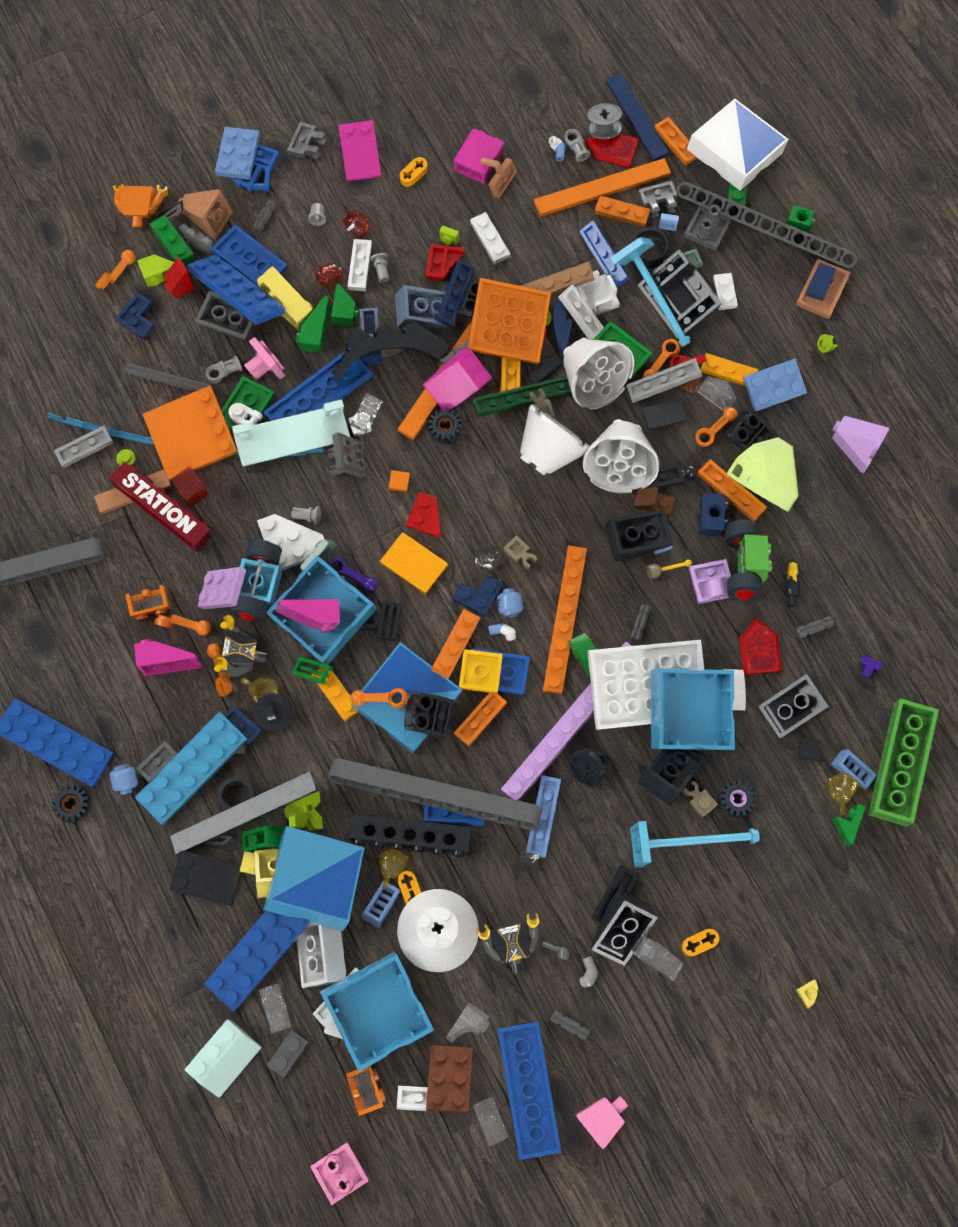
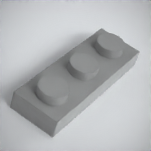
[54,426,114,468]

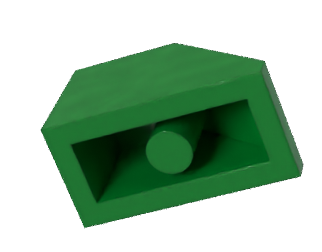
[331,284,359,327]
[242,826,286,852]

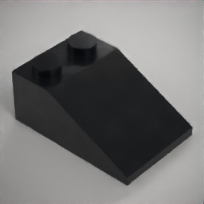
[605,510,673,562]
[758,674,833,739]
[638,749,706,806]
[169,850,241,906]
[590,889,658,966]

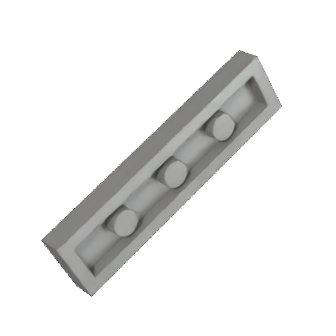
[626,358,702,403]

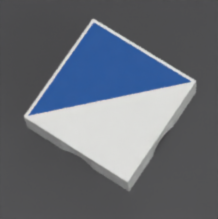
[687,99,788,191]

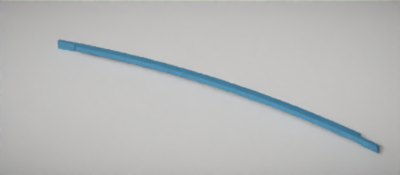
[47,412,324,456]

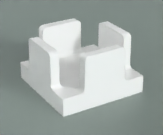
[575,270,620,316]

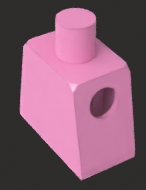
[575,1096,628,1149]

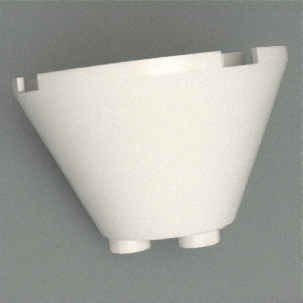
[563,338,634,409]
[520,404,590,475]
[583,420,659,493]
[397,889,479,972]

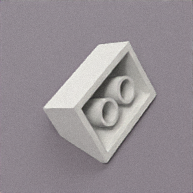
[297,922,346,988]

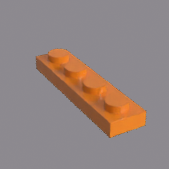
[697,459,767,522]
[431,609,480,679]

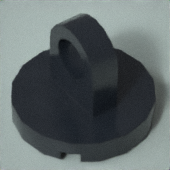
[253,692,292,732]
[570,748,608,787]

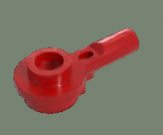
[670,355,707,367]

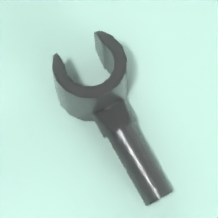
[542,941,570,960]

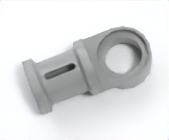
[564,129,591,162]
[205,355,242,384]

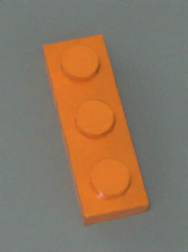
[654,117,697,166]
[594,196,650,227]
[454,693,507,747]

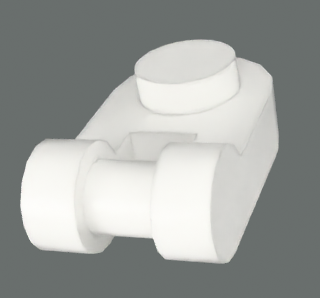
[229,403,263,426]

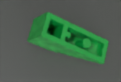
[296,296,330,353]

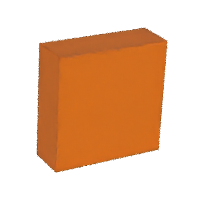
[388,470,410,492]

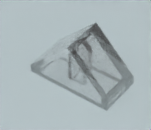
[697,376,736,411]

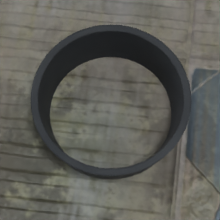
[632,228,668,268]

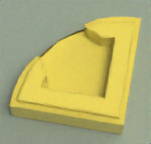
[796,979,818,1008]

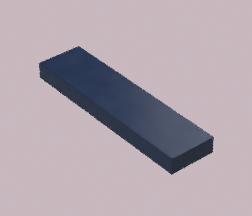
[435,259,475,328]

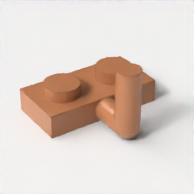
[481,158,517,198]

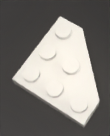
[257,514,324,571]

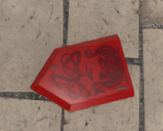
[584,134,639,169]
[739,618,782,675]

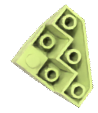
[727,437,798,511]

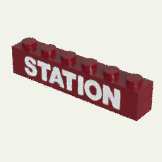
[109,462,211,552]

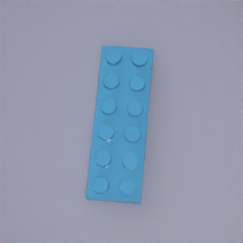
[135,712,248,825]

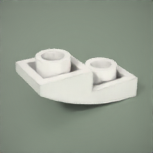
[724,669,746,710]

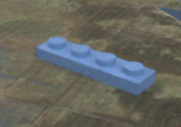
[526,775,561,858]

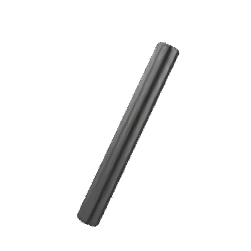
[125,363,212,392]

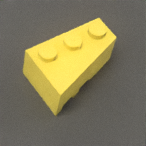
[257,266,314,331]

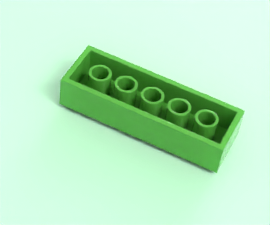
[868,699,939,827]

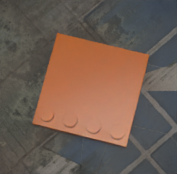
[467,278,551,364]
[143,385,238,482]

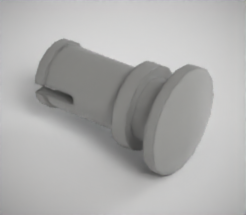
[370,253,390,282]
[291,506,321,525]

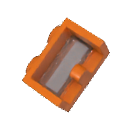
[125,585,171,621]
[346,1065,386,1116]

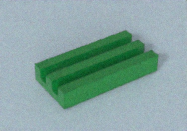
[291,656,333,685]

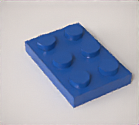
[472,648,530,696]

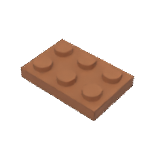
[796,259,851,319]

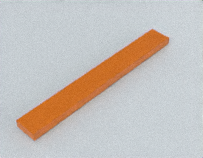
[534,158,671,217]
[398,321,474,440]

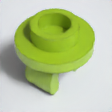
[817,334,837,353]

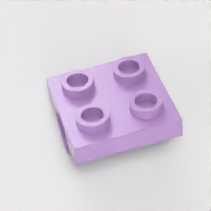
[689,559,731,604]

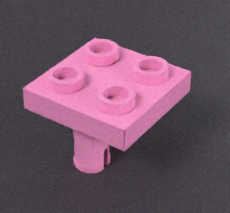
[244,337,285,380]
[310,1142,369,1205]

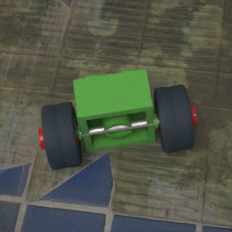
[725,520,772,602]

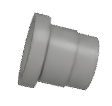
[308,203,326,226]

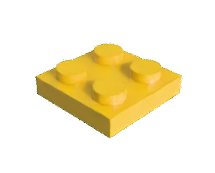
[459,649,503,694]

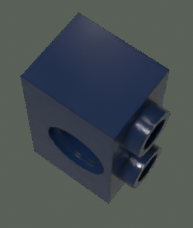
[699,493,728,536]

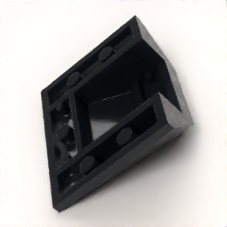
[638,249,722,340]

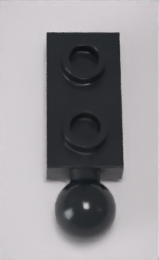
[646,464,698,489]

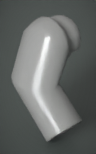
[580,956,598,988]

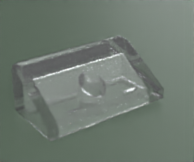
[473,1097,508,1147]

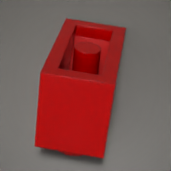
[164,258,195,299]

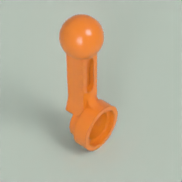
[95,250,136,290]
[642,339,680,378]
[695,407,738,447]
[154,614,211,636]
[207,643,232,697]
[350,688,409,709]

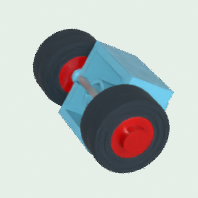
[230,539,282,622]

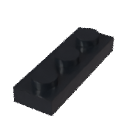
[591,865,639,924]

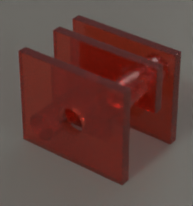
[170,466,209,507]

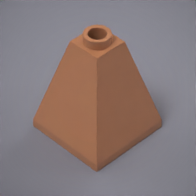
[179,189,233,240]

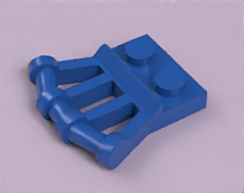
[226,144,280,192]

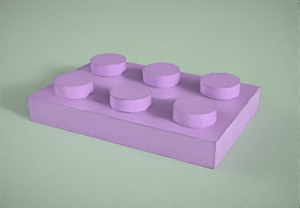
[198,567,246,609]

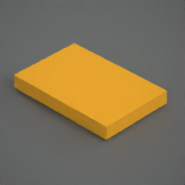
[380,532,448,595]

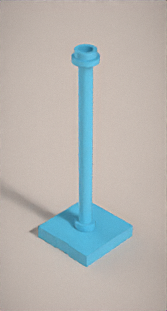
[611,237,691,348]
[630,821,759,868]

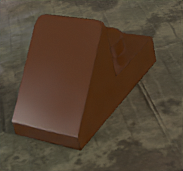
[634,487,675,517]

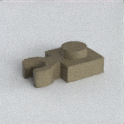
[530,388,555,417]
[503,535,537,569]
[683,781,718,818]

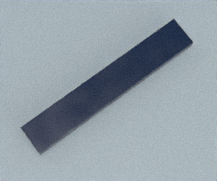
[606,73,669,162]

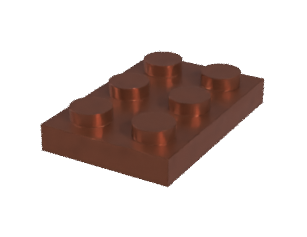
[426,1045,473,1114]

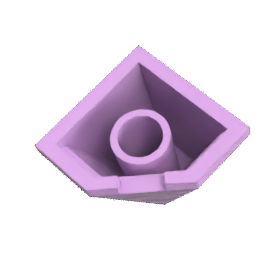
[832,416,889,473]

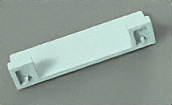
[232,400,350,467]

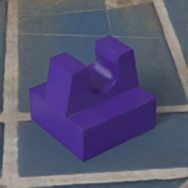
[858,655,882,678]

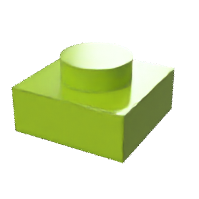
[439,225,459,246]

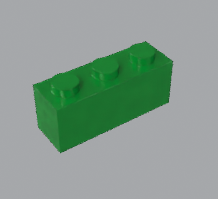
[150,215,196,270]

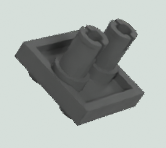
[684,205,731,251]
[328,432,366,478]

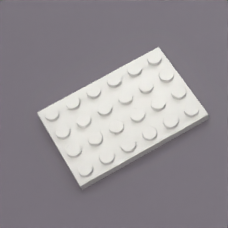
[588,640,704,730]

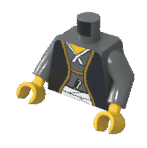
[214,615,267,677]
[476,913,539,974]

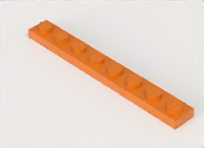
[543,545,587,695]

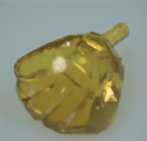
[241,678,278,702]
[827,774,857,814]
[378,849,409,889]

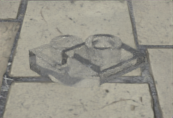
[179,223,213,255]
[350,393,383,434]
[259,983,291,1034]

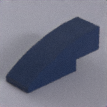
[553,300,573,360]
[360,308,382,365]

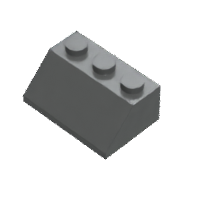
[195,291,259,340]

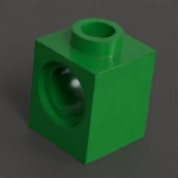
[786,205,815,232]

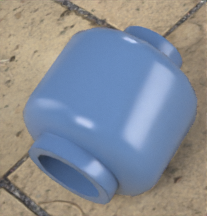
[497,589,523,618]
[110,764,138,794]

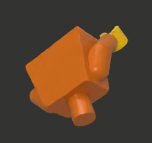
[113,184,168,228]

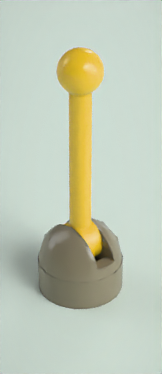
[646,560,692,580]

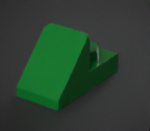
[832,804,865,847]

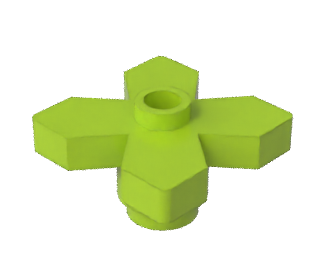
[285,791,323,831]

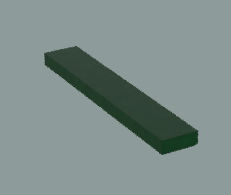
[472,376,572,418]

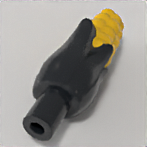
[785,562,801,607]

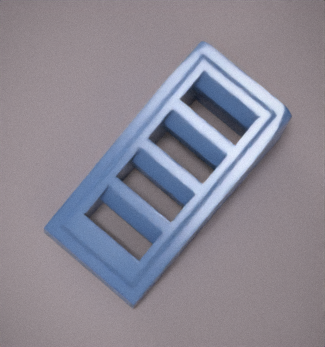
[831,749,877,790]
[362,880,401,928]

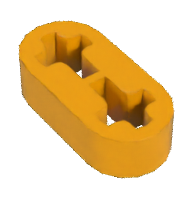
[400,157,428,187]
[398,871,421,904]
[681,929,719,957]

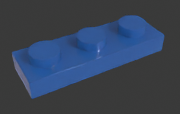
[424,805,484,826]

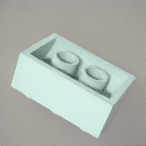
[185,1019,262,1098]

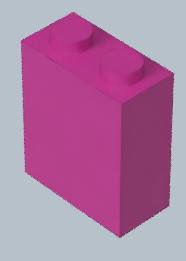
[453,128,504,184]

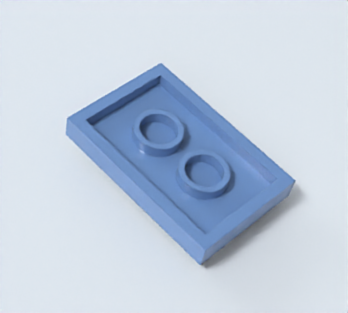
[215,127,260,180]
[743,359,807,412]

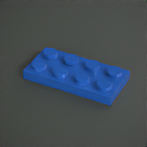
[211,225,288,287]

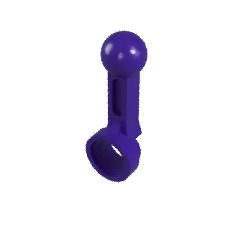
[328,558,378,592]

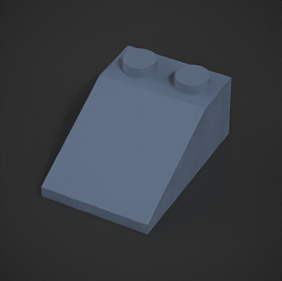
[395,285,455,329]

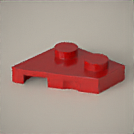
[426,244,465,281]
[406,492,441,539]

